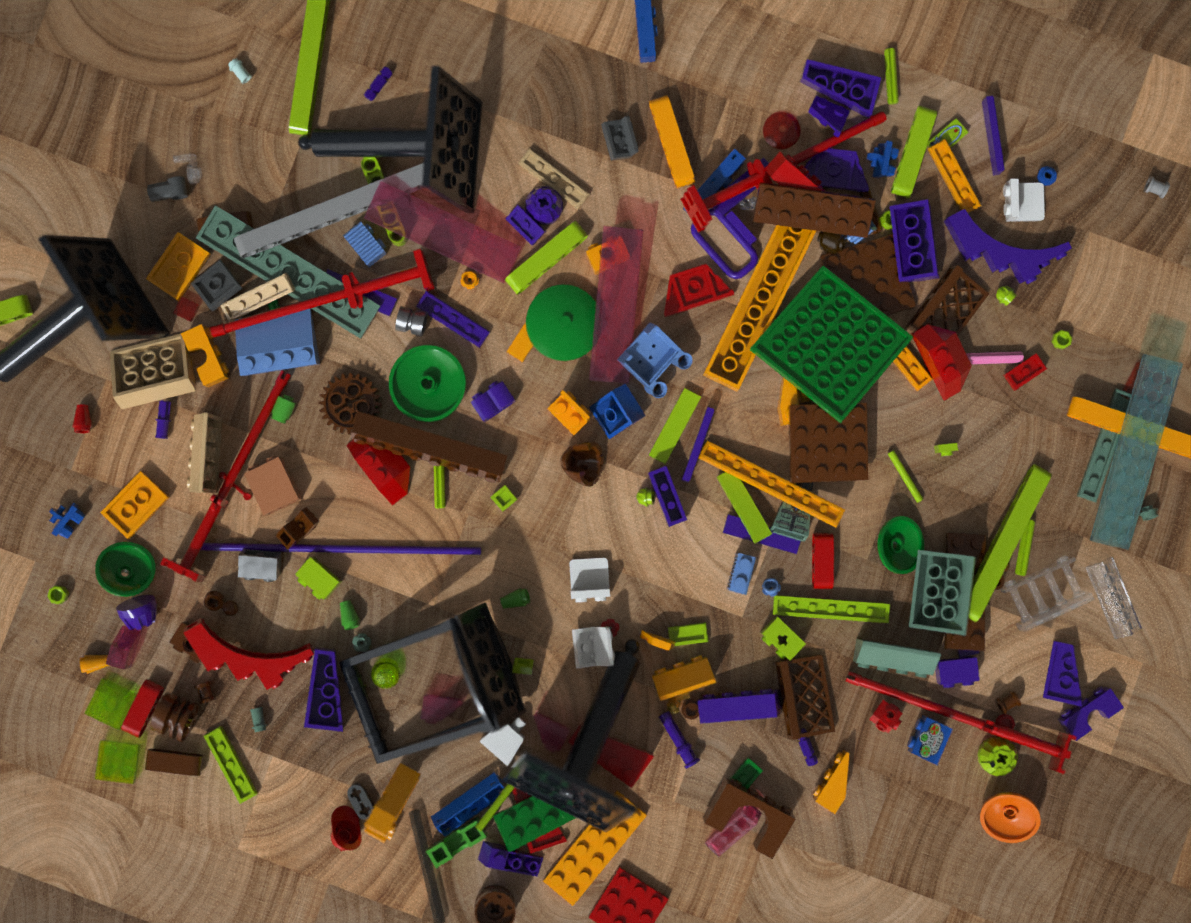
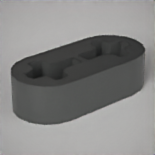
[347,783,374,820]

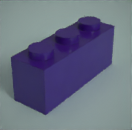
[648,466,687,527]

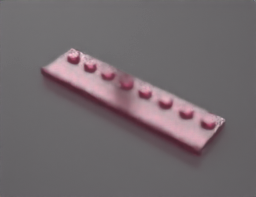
[364,180,521,284]
[589,226,644,384]

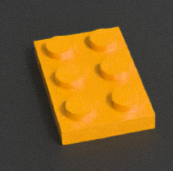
[146,232,211,301]
[100,471,170,539]

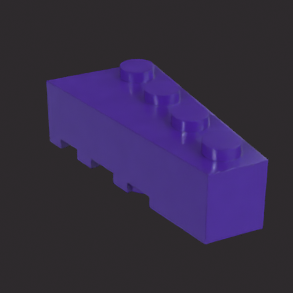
[800,59,881,118]
[698,689,782,724]

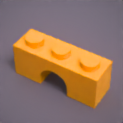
[181,324,229,388]

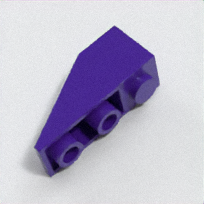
[478,841,543,877]

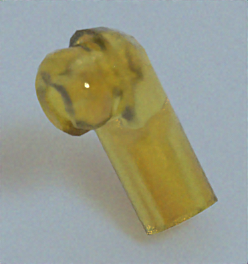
[667,692,690,714]

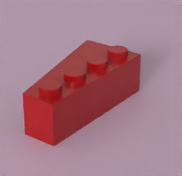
[568,724,654,788]

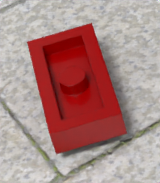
[1003,353,1047,391]

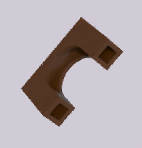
[703,777,796,859]

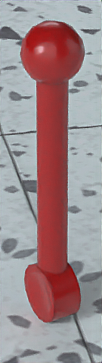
[219,472,252,501]

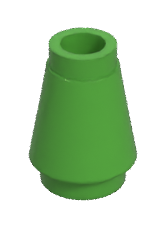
[500,588,530,609]
[340,600,360,630]

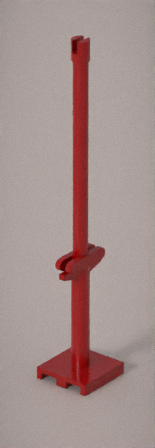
[680,111,887,233]
[210,249,435,337]
[160,370,291,583]
[845,671,1076,774]

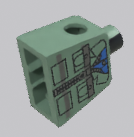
[770,501,810,542]

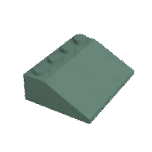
[909,550,976,635]

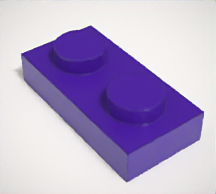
[505,205,546,245]

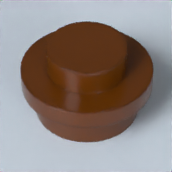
[681,700,699,720]

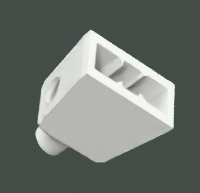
[479,717,526,766]

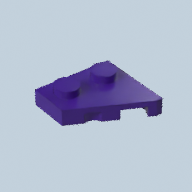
[808,96,850,137]

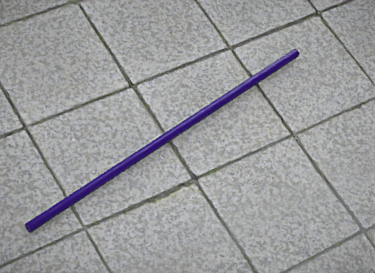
[200,543,481,555]

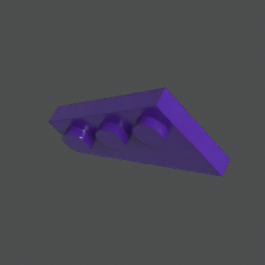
[1043,641,1083,707]

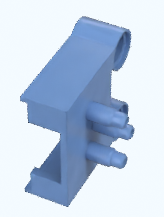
[617,323,693,398]

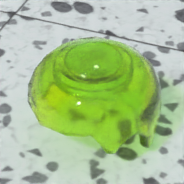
[371,657,401,689]

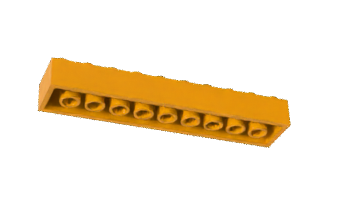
[703,225,816,392]

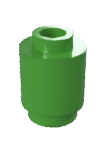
[271,394,296,424]

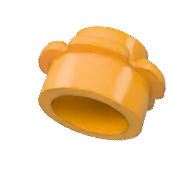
[460,271,479,289]

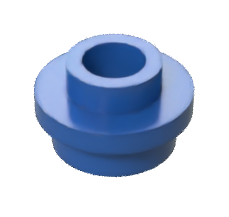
[1037,166,1057,186]

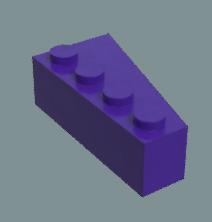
[304,647,344,732]

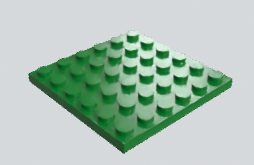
[750,266,913,423]

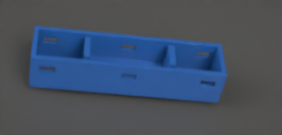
[635,0,657,63]
[683,148,746,212]
[431,772,506,836]

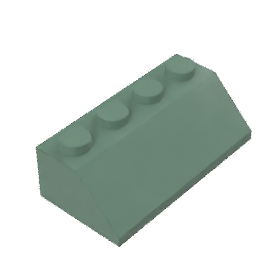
[853,638,941,678]

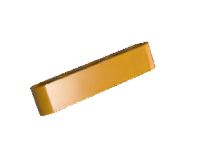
[649,95,695,188]

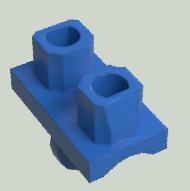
[867,141,899,178]
[49,502,85,539]

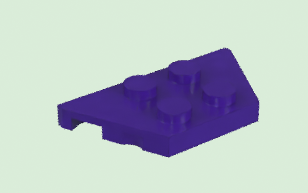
[805,149,869,192]

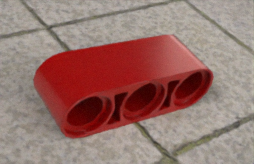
[812,533,834,589]
[121,679,165,738]

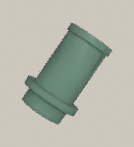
[250,707,268,732]

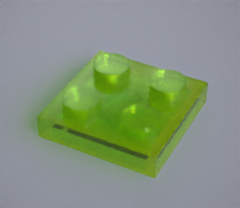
[84,678,137,730]
[95,740,140,784]

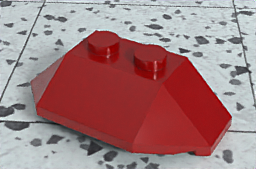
[911,324,972,401]
[346,440,411,506]

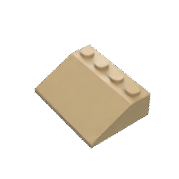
[110,334,196,409]
[187,413,222,494]

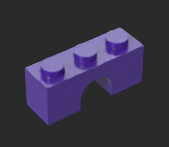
[1058,686,1124,741]

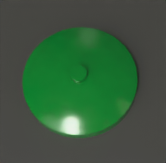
[525,284,602,361]
[389,345,466,422]

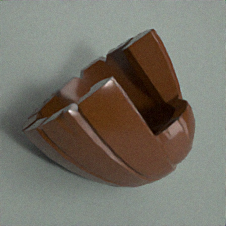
[560,441,604,487]

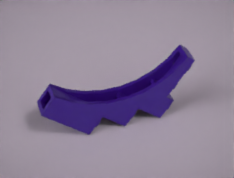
[944,209,1072,284]

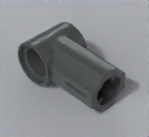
[147,176,188,202]

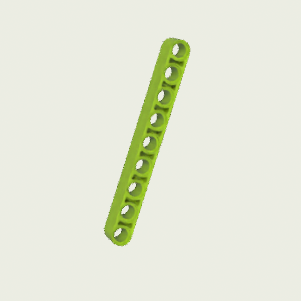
[289,0,330,136]
[969,464,1052,622]

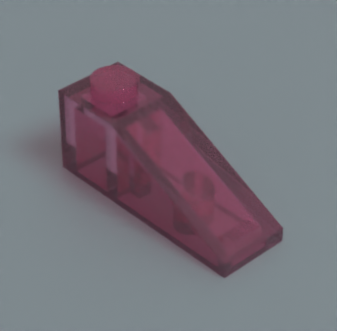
[705,806,762,857]

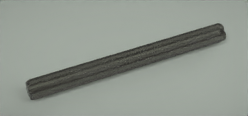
[409,809,446,923]

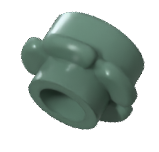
[1139,505,1158,521]
[352,633,371,652]

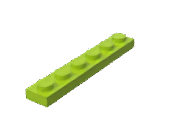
[772,595,890,623]

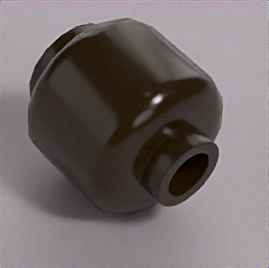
[817,231,847,254]

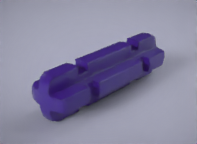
[364,67,392,101]
[799,728,818,766]

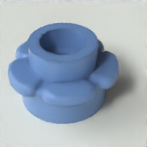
[762,578,781,597]

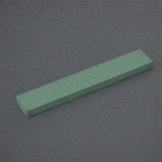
[1076,388,1134,503]

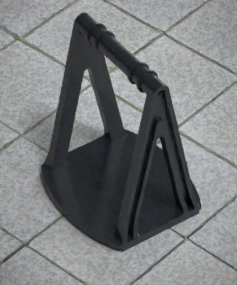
[339,602,527,764]

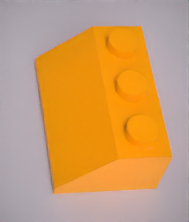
[652,655,716,701]

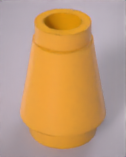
[80,655,110,674]

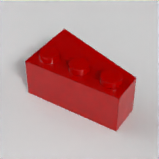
[765,151,826,192]

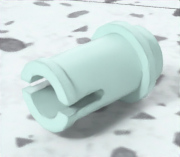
[228,58,252,84]

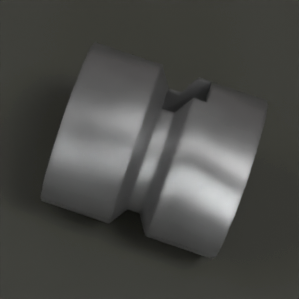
[395,306,428,336]

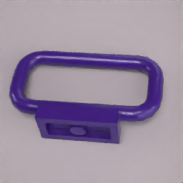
[691,208,758,279]

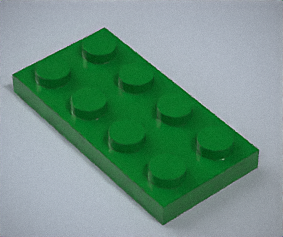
[493,796,576,852]

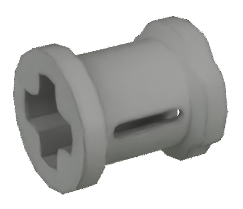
[1144,176,1170,199]

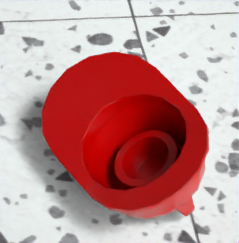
[330,805,362,851]

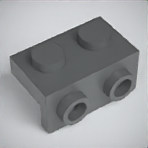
[601,116,638,161]

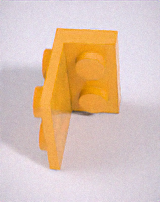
[547,390,590,436]

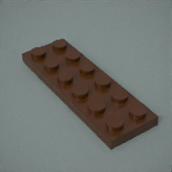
[753,182,876,238]
[944,533,986,651]

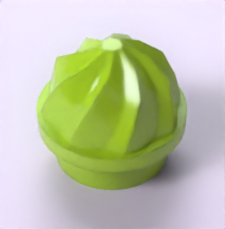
[996,286,1017,306]
[636,487,655,507]

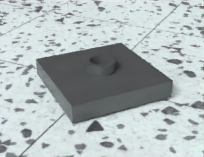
[191,260,242,312]

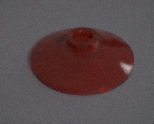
[763,112,801,150]

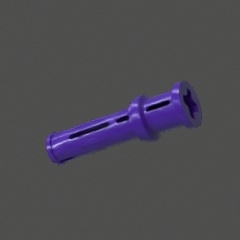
[658,711,700,769]

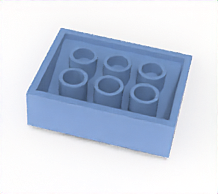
[235,309,320,376]

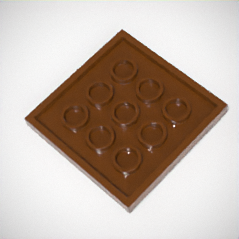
[820,234,916,316]
[788,402,868,483]

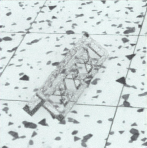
[1086,557,1142,639]

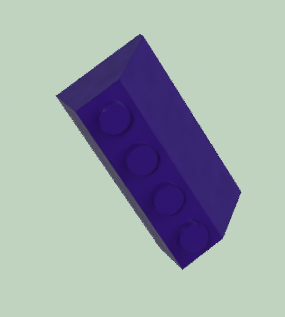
[890,199,940,282]

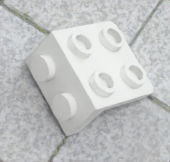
[1003,179,1045,222]
[569,558,610,602]
[572,627,615,668]

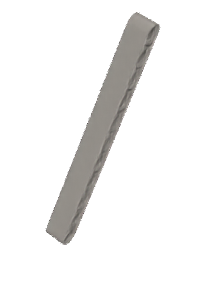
[234,163,425,258]

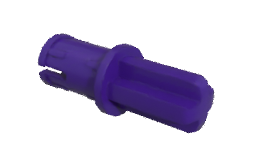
[155,400,171,439]

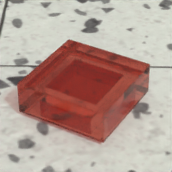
[173,296,200,322]

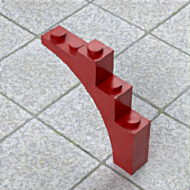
[183,618,314,690]

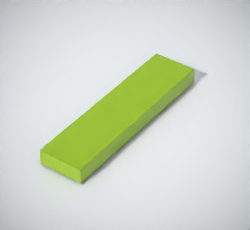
[648,388,701,464]
[717,472,772,544]
[204,726,258,804]

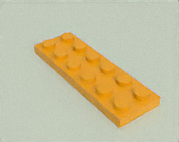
[543,790,647,906]

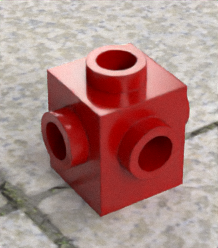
[869,700,903,733]

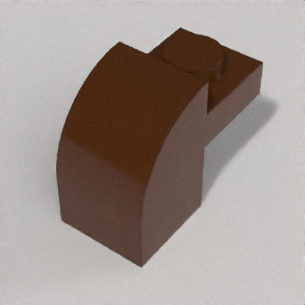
[275,507,319,550]

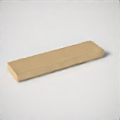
[518,148,590,210]
[221,273,296,322]

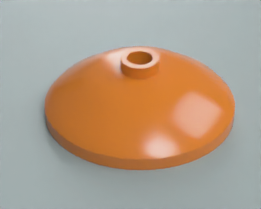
[980,792,1041,843]

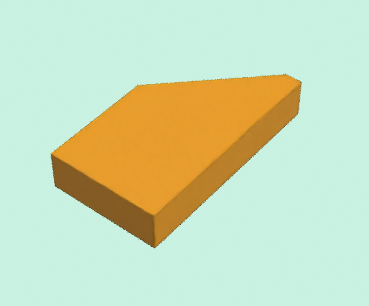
[640,630,675,651]

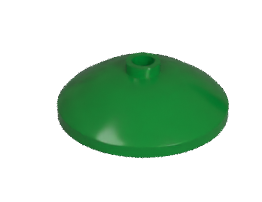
[877,516,925,574]
[95,542,156,597]

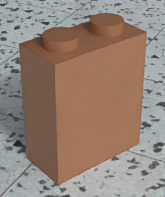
[244,456,302,516]

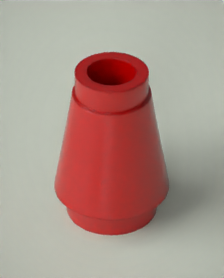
[72,404,92,434]

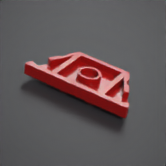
[664,264,735,318]

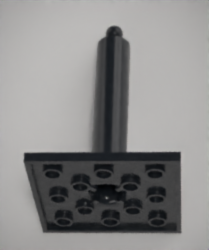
[298,66,483,213]
[0,234,170,382]
[502,639,640,832]

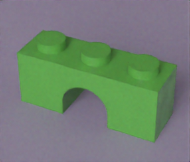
[426,817,488,868]

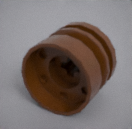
[150,692,199,742]
[474,885,516,923]

